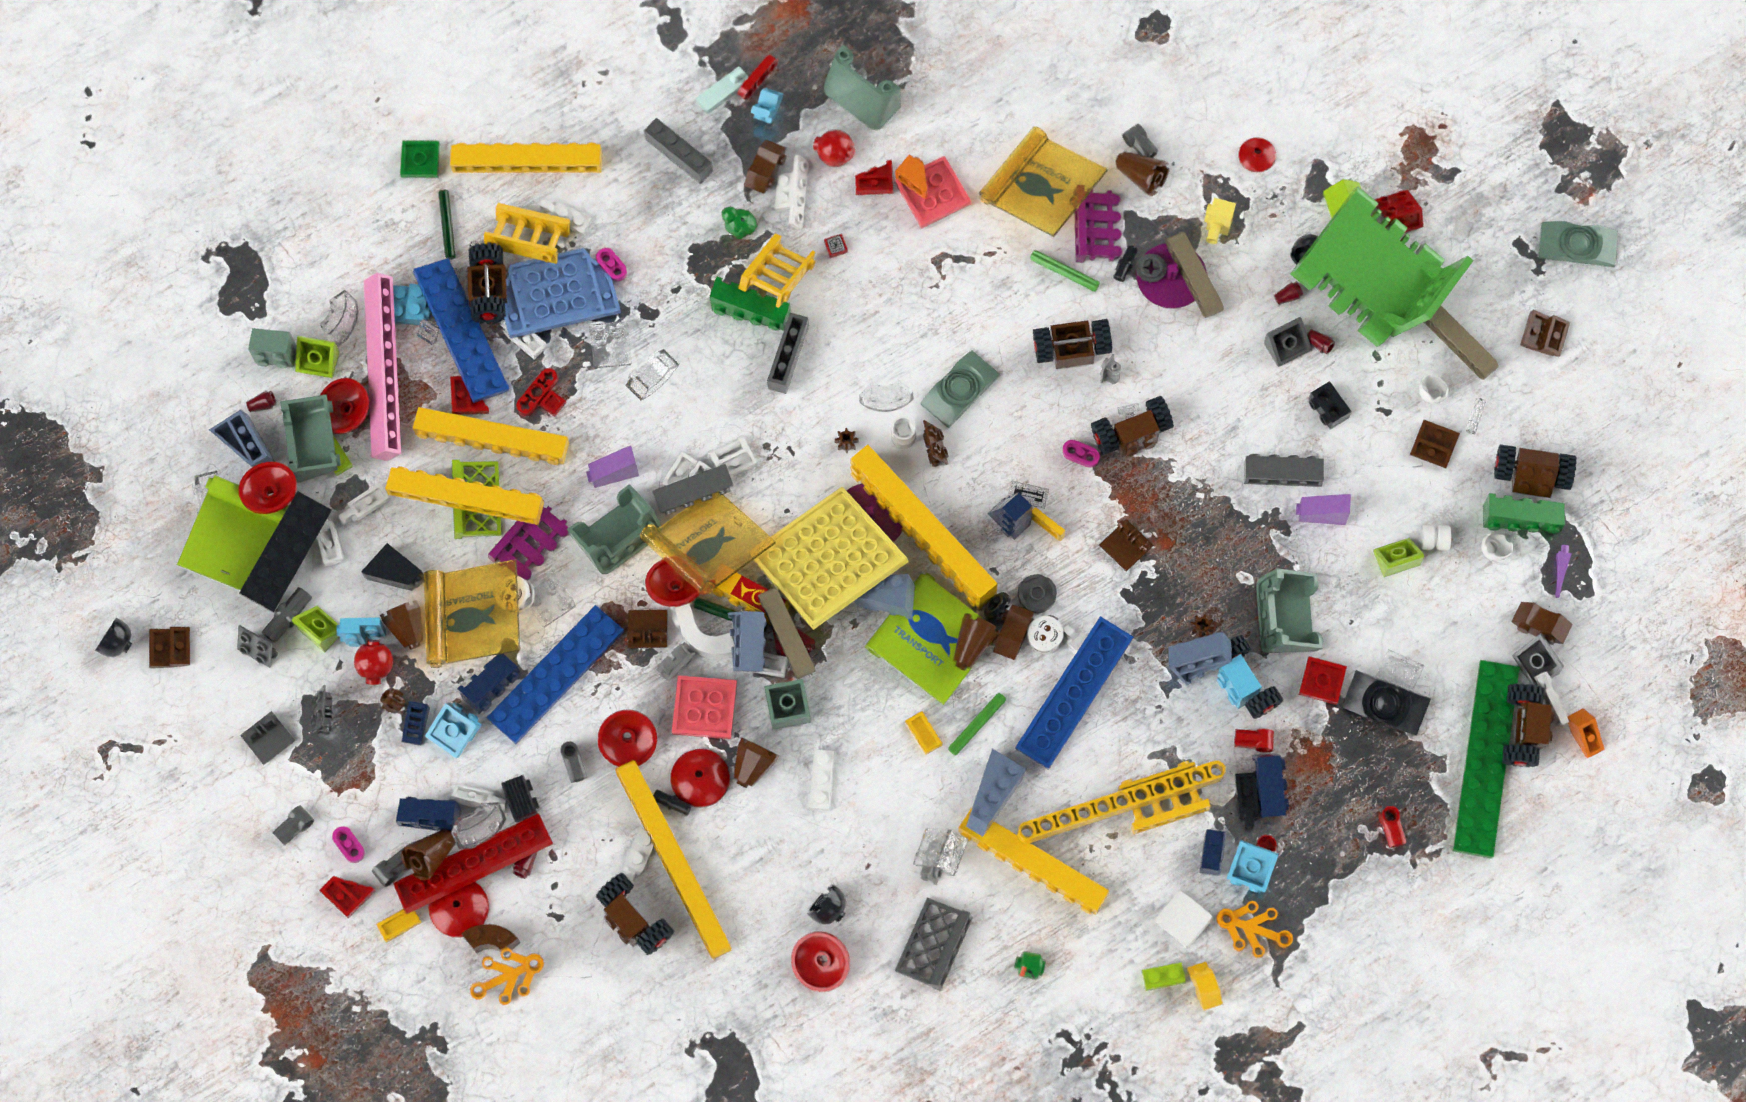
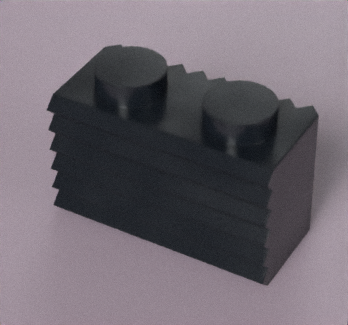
[501,775,540,823]

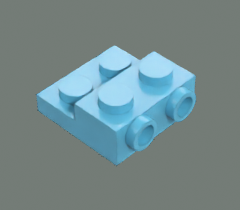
[393,284,431,326]
[337,617,386,647]
[425,702,482,758]
[1227,840,1279,893]

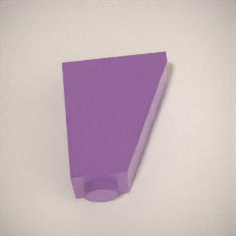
[586,446,639,488]
[1296,494,1351,525]

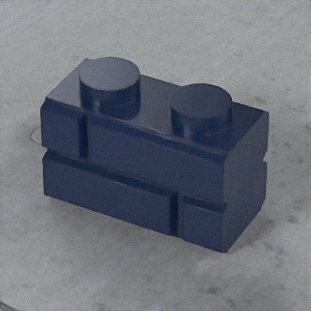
[1199,829,1226,876]

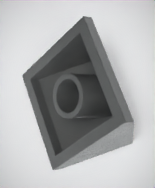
[1264,317,1312,367]
[1512,633,1564,686]

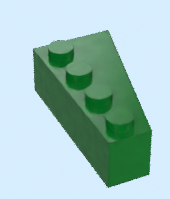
[709,276,791,331]
[1483,493,1565,533]

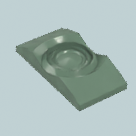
[1538,221,1618,267]
[920,350,1000,428]

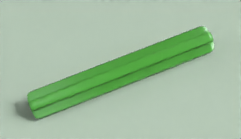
[1030,250,1099,292]
[948,693,1006,756]

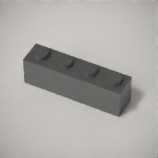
[644,117,713,184]
[767,312,809,394]
[1244,454,1324,487]
[652,464,734,515]

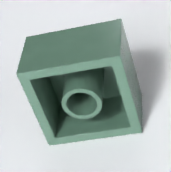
[248,328,296,368]
[764,679,811,730]

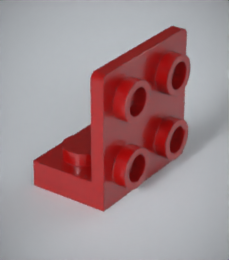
[1374,190,1424,233]

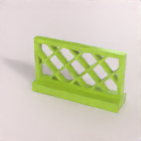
[451,460,501,539]

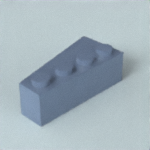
[966,748,1026,836]

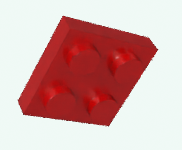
[1298,656,1347,705]

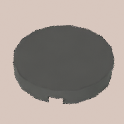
[1018,574,1057,613]

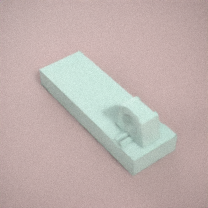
[696,66,749,114]

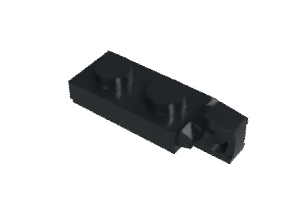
[1234,773,1259,829]

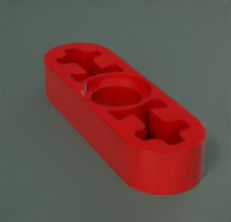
[738,54,778,100]
[516,368,558,417]

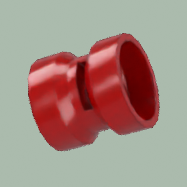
[1256,835,1277,852]

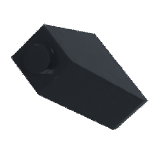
[361,543,425,591]

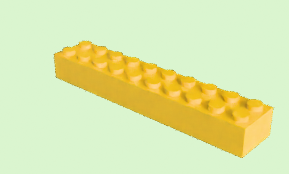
[850,444,997,610]

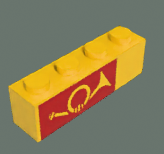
[709,564,790,625]

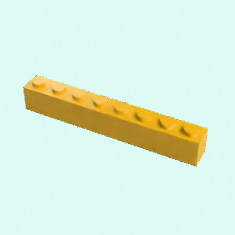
[450,142,602,173]
[413,407,569,465]
[385,466,544,525]
[958,808,1109,915]

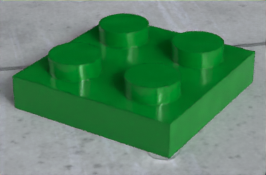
[400,140,440,178]

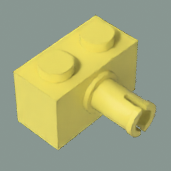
[1204,198,1236,244]

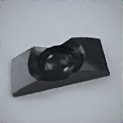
[1342,670,1431,735]

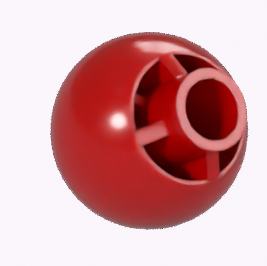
[813,129,855,167]
[354,640,393,685]

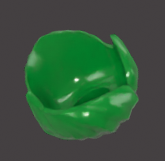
[721,206,758,239]

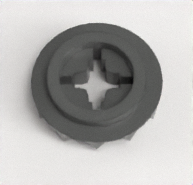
[1136,254,1166,283]

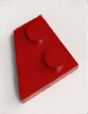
[855,160,893,195]
[450,376,489,415]
[319,876,376,919]

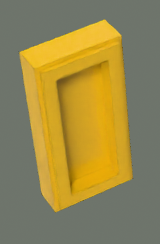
[1031,507,1066,541]
[905,711,943,755]
[376,909,422,943]

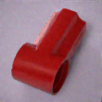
[1234,729,1274,753]
[1379,806,1406,848]

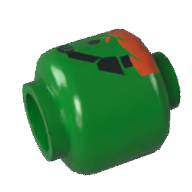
[1014,951,1045,980]

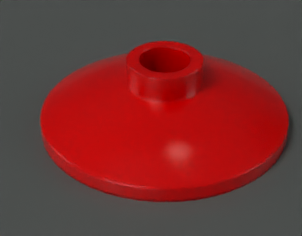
[1238,137,1276,172]

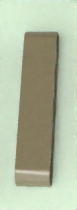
[1165,232,1224,318]
[1424,306,1499,380]
[758,587,816,679]

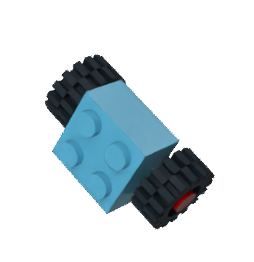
[1217,635,1284,719]

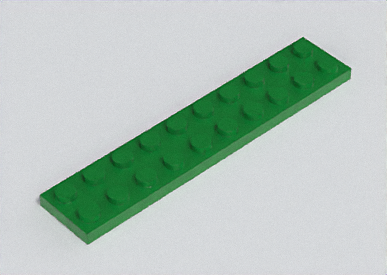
[1452,660,1520,859]

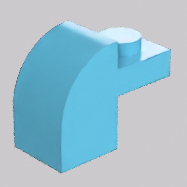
[751,88,783,124]

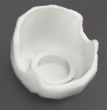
[1419,374,1449,403]
[1481,532,1513,562]

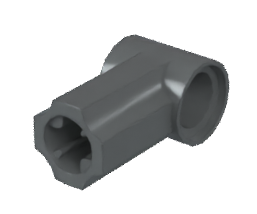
[1122,123,1158,158]
[560,741,587,783]
[272,805,314,846]
[372,848,406,887]

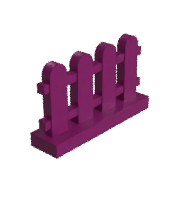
[1074,186,1122,263]
[488,500,569,580]

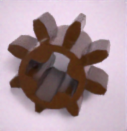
[835,428,859,453]
[1190,614,1214,638]
[380,688,405,713]

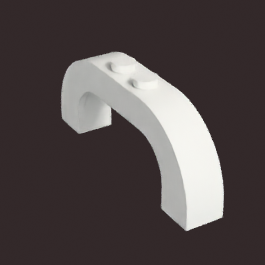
[670,546,734,660]

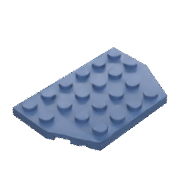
[504,248,621,339]

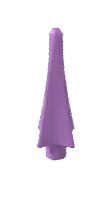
[1555,545,1572,598]

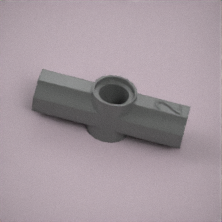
[262,587,312,644]

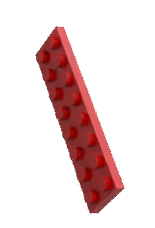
[393,813,553,915]

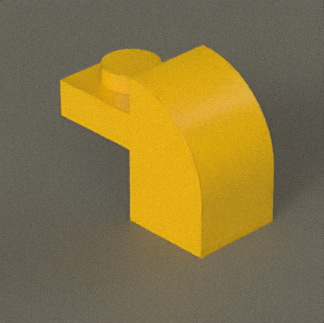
[1187,961,1223,1011]

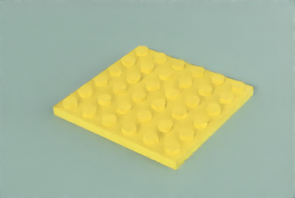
[748,486,909,630]

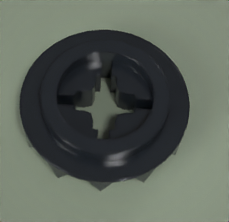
[984,592,1011,620]

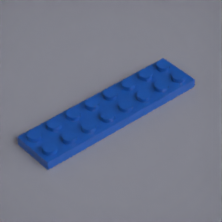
[413,258,510,403]
[487,605,624,745]
[1015,616,1134,770]

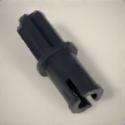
[1113,245,1138,282]
[653,790,692,816]

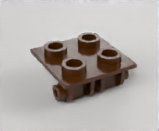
[923,420,949,467]
[1099,519,1154,572]
[627,610,668,648]

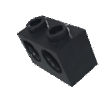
[1308,381,1352,430]

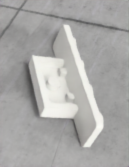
[775,155,809,230]

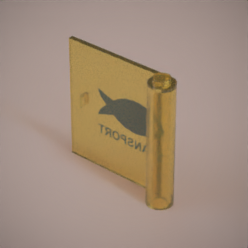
[979,126,1108,237]
[640,492,776,595]
[424,560,520,668]

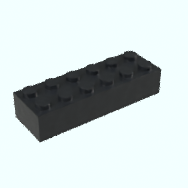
[239,491,332,613]

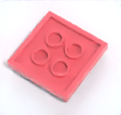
[895,156,971,229]
[672,675,737,739]

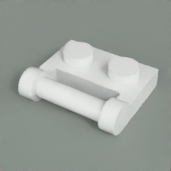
[708,435,757,478]

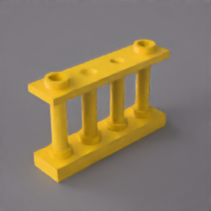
[484,203,570,264]
[739,233,816,308]
[1118,761,1211,835]

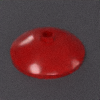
[320,378,369,434]
[238,462,297,514]
[645,556,704,607]
[597,709,657,767]
[670,749,730,808]
[429,882,489,938]
[791,931,850,992]

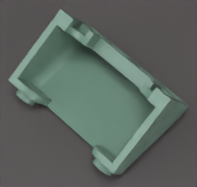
[824,45,901,130]
[280,395,341,483]
[567,484,663,574]
[1256,569,1323,653]

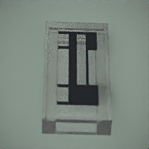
[1008,481,1049,509]

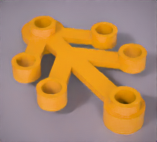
[1216,901,1293,958]
[470,947,544,1005]

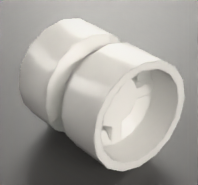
[891,416,916,449]
[1420,525,1451,551]

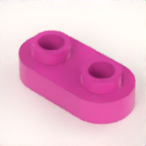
[596,248,627,282]
[1062,440,1100,468]
[332,826,365,863]

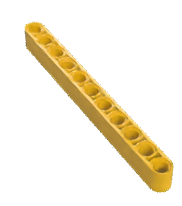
[615,760,732,959]
[1017,760,1226,844]

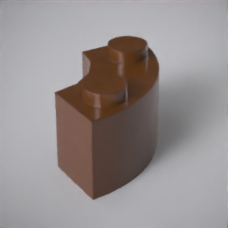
[744,139,787,194]
[1511,602,1573,645]
[992,604,1034,660]
[461,924,521,955]

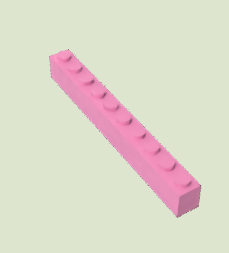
[364,273,401,461]

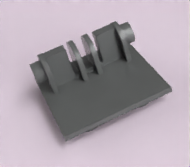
[237,625,278,668]
[311,685,332,733]
[240,711,295,765]

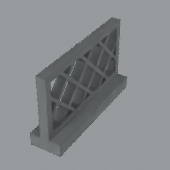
[895,898,973,991]

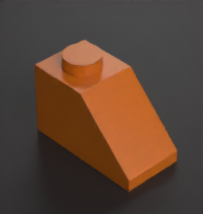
[895,154,927,199]
[1567,708,1605,758]

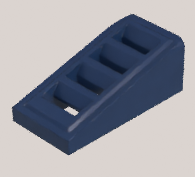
[401,701,430,746]

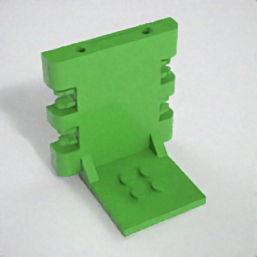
[1290,186,1474,347]

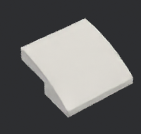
[661,451,712,503]
[1154,890,1213,948]

